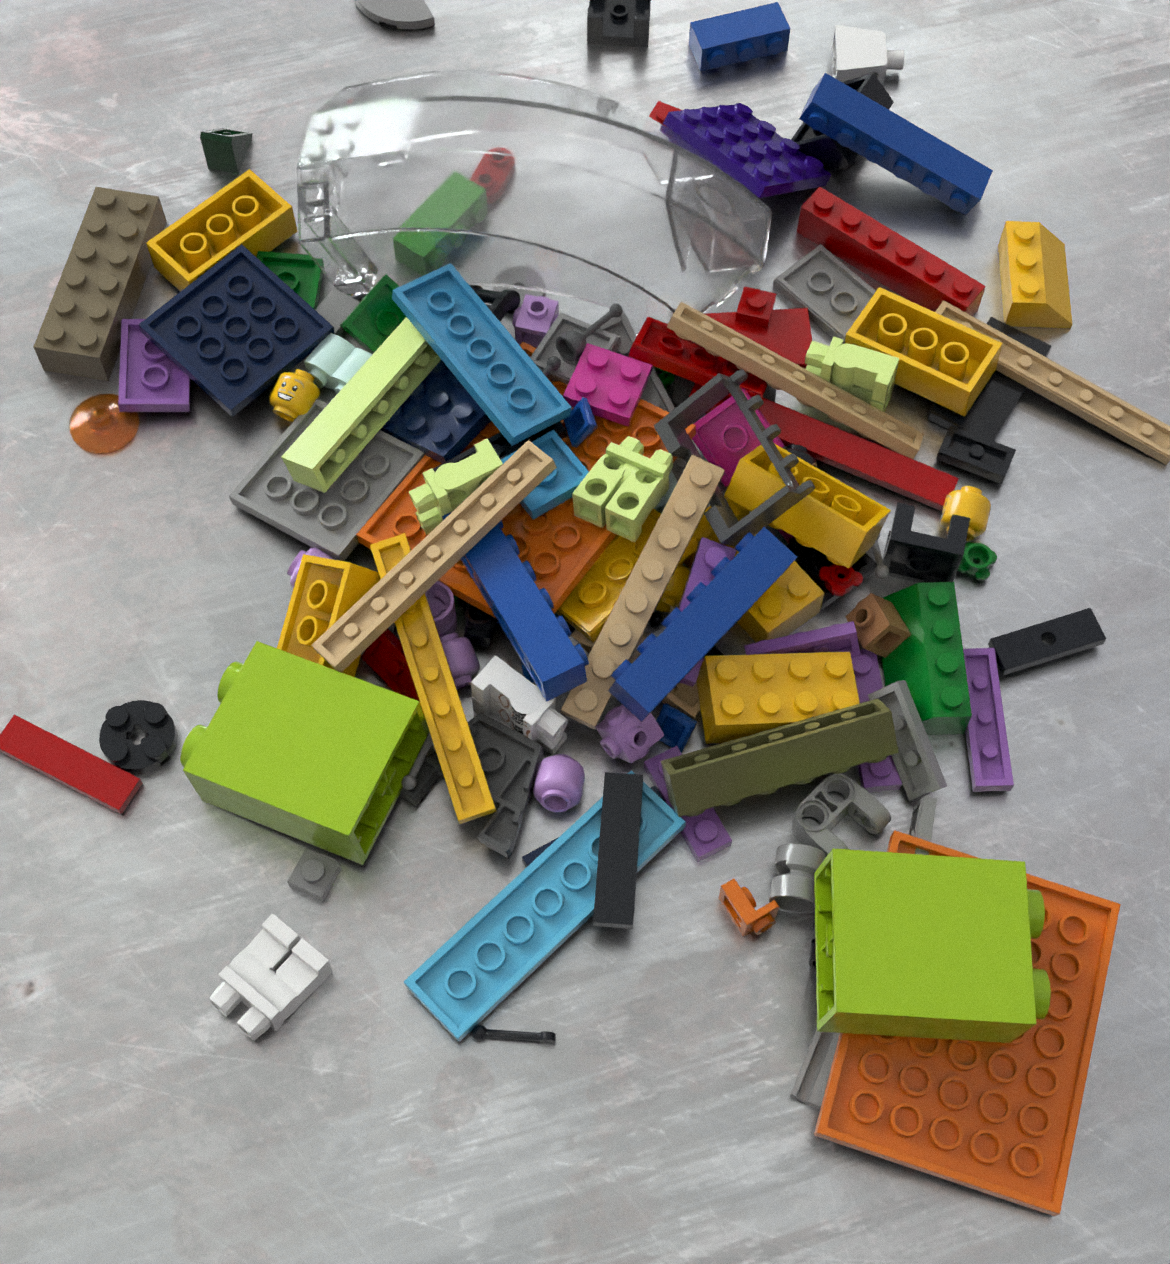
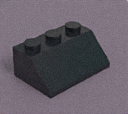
[791,73,894,172]

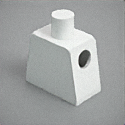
[831,25,904,85]

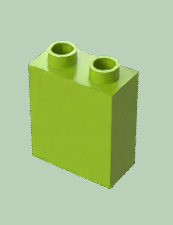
[180,641,429,865]
[814,848,1051,1043]

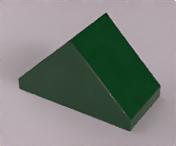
[200,128,253,174]

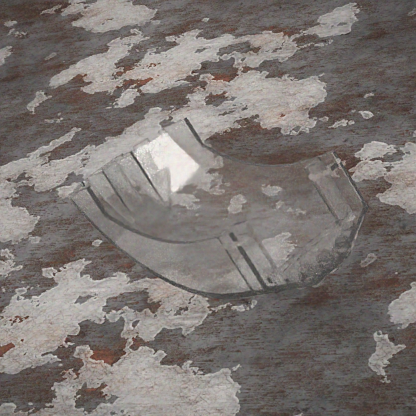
[297,70,772,335]

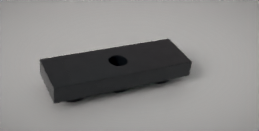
[988,608,1106,675]

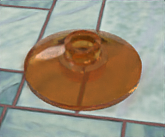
[69,394,139,454]

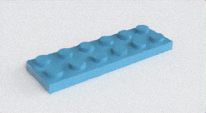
[392,263,572,446]

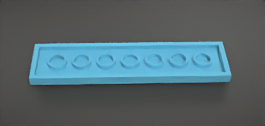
[404,770,686,1042]

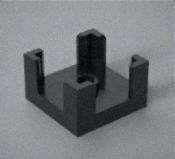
[587,0,651,47]
[882,502,970,583]

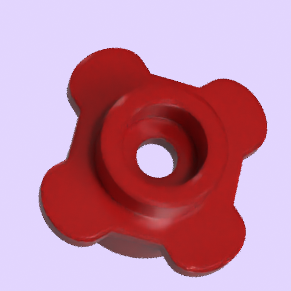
[819,564,863,597]

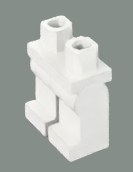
[210,913,332,1041]

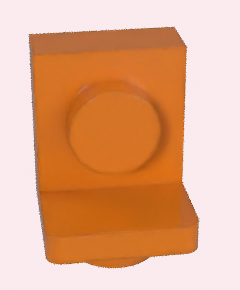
[718,878,780,937]

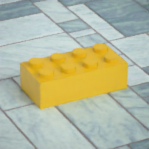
[146,169,298,292]
[845,287,1003,417]
[724,444,891,568]
[683,496,824,643]
[696,652,860,744]

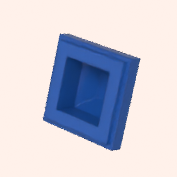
[563,397,598,448]
[656,703,697,753]

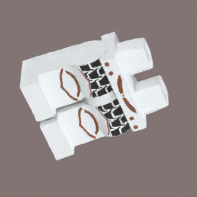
[471,655,568,755]

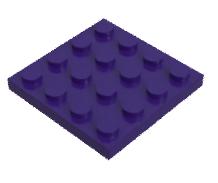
[663,103,831,198]

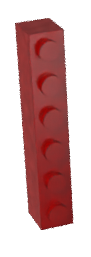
[797,187,986,316]

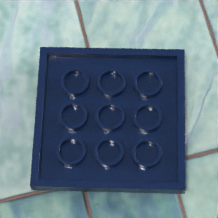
[138,244,335,417]
[380,360,491,464]

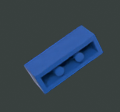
[688,2,791,72]

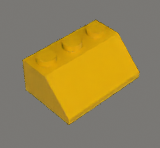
[998,221,1072,328]
[277,554,381,677]

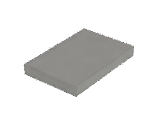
[773,244,876,344]

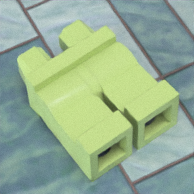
[805,337,899,412]
[572,436,673,542]
[409,439,503,535]

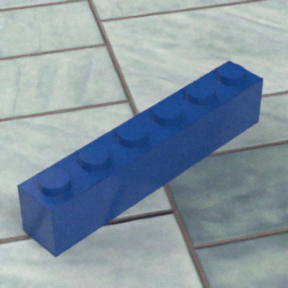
[799,73,993,216]
[442,511,589,702]
[608,527,797,722]

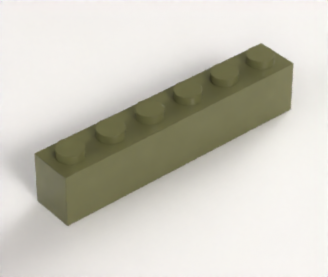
[660,698,899,817]

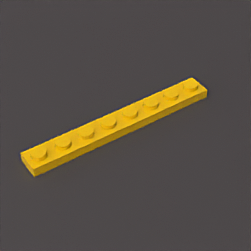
[370,533,497,824]

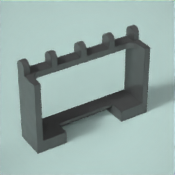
[654,369,815,547]

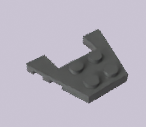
[399,713,544,859]

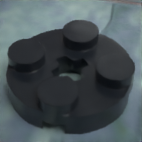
[99,700,178,775]

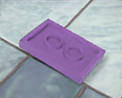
[118,319,191,412]

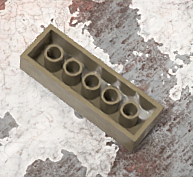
[33,187,167,381]

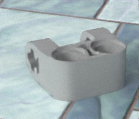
[792,773,891,855]

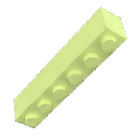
[281,317,441,493]

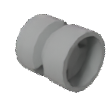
[769,843,827,914]

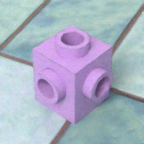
[512,294,559,348]
[596,704,664,764]

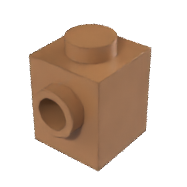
[845,593,911,658]

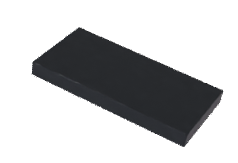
[928,317,1052,441]

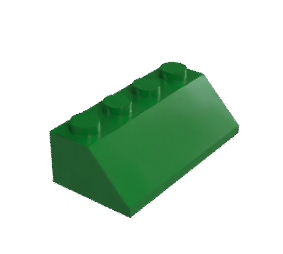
[881,582,972,735]

